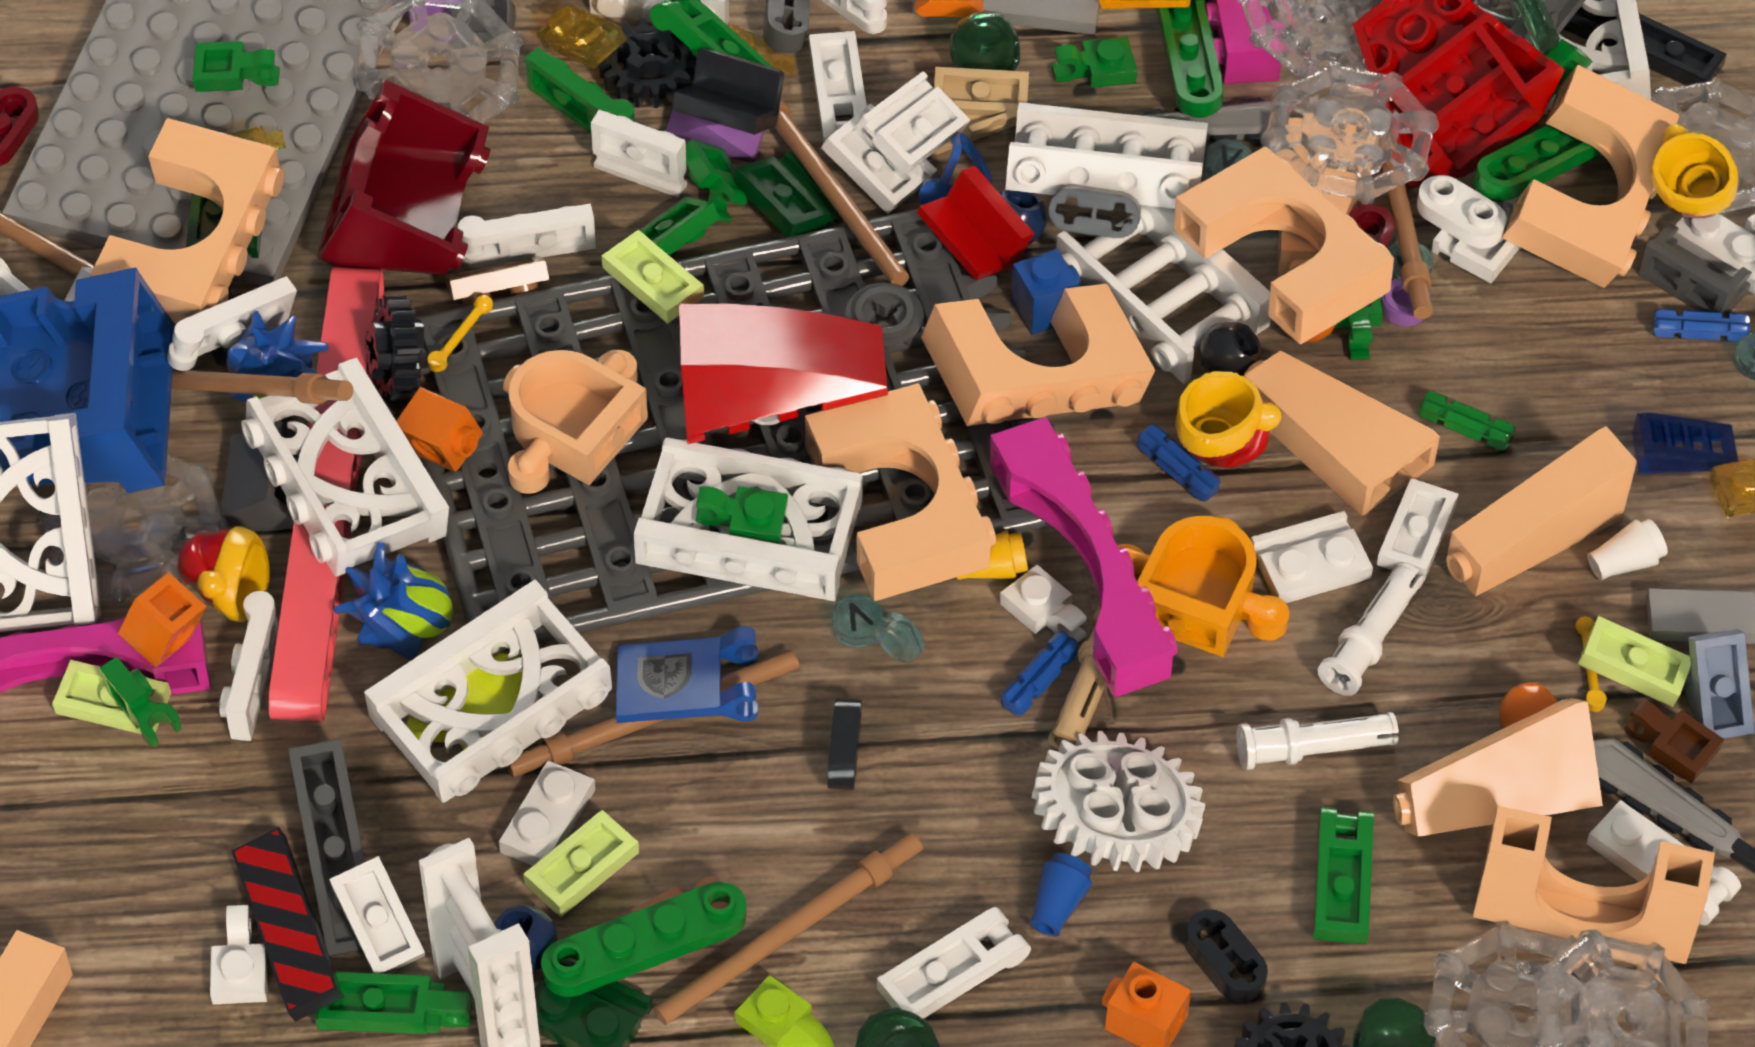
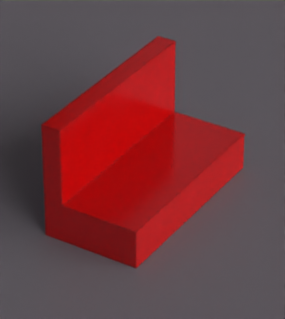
[916,166,1035,281]

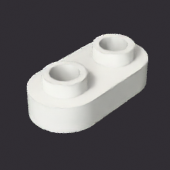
[1417,175,1507,249]

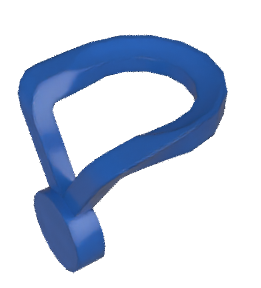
[919,132,992,205]

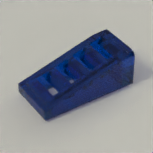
[1632,413,1739,473]

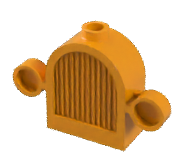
[1117,516,1290,657]

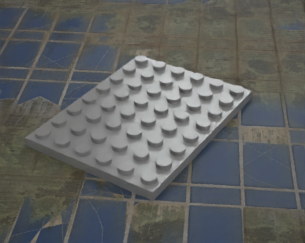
[2,0,401,286]

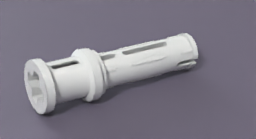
[1318,563,1424,696]
[1236,712,1399,771]

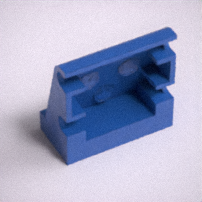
[0,267,176,493]

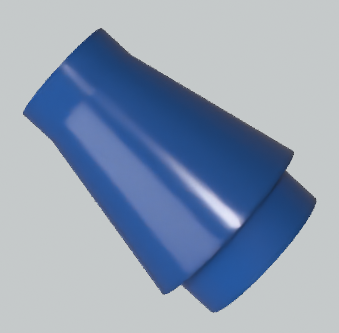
[1030,853,1092,937]

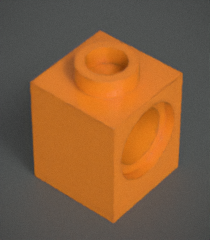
[396,387,483,473]
[118,572,207,668]

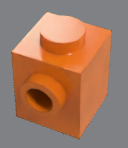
[1102,961,1191,1047]

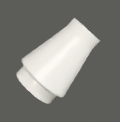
[1587,519,1668,581]

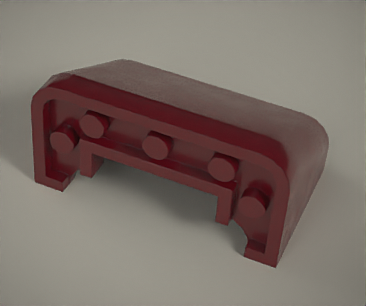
[317,79,491,275]

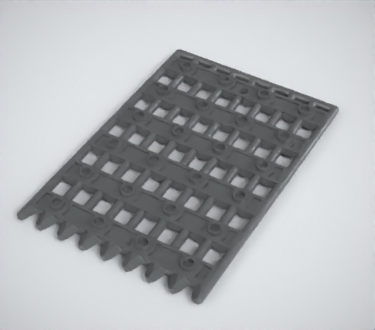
[406,209,1055,651]

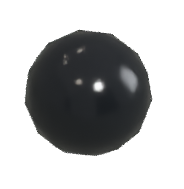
[1199,320,1262,376]

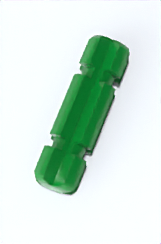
[1419,391,1516,451]

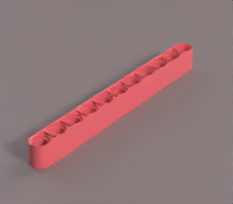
[269,267,384,722]

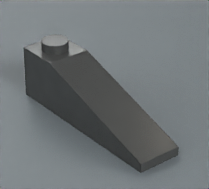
[288,738,365,957]

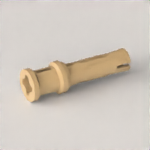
[1048,607,1106,750]

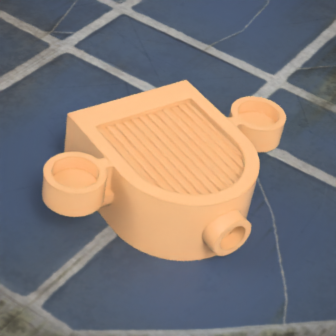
[503,350,648,494]

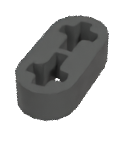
[763,0,810,53]

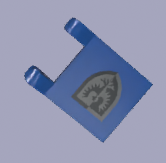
[616,626,758,723]

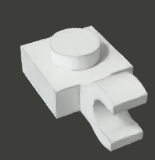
[1000,565,1087,643]
[210,905,268,1005]

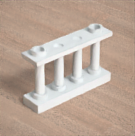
[1005,102,1208,209]
[1056,205,1271,384]
[419,838,541,1047]

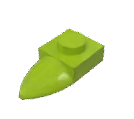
[735,975,835,1047]

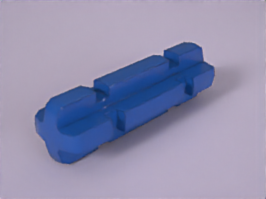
[1652,308,1750,342]
[1137,424,1221,502]
[1000,631,1078,716]

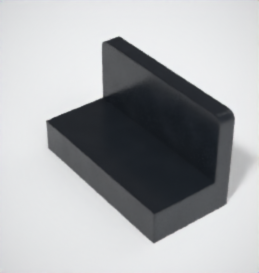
[672,47,784,135]

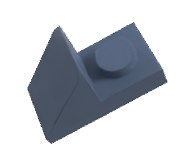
[1683,629,1755,738]

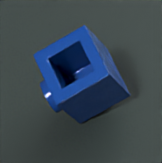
[1011,249,1082,335]

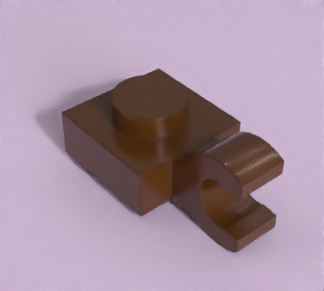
[1624,699,1725,784]

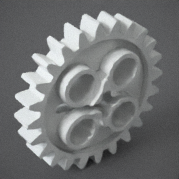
[1032,731,1205,872]

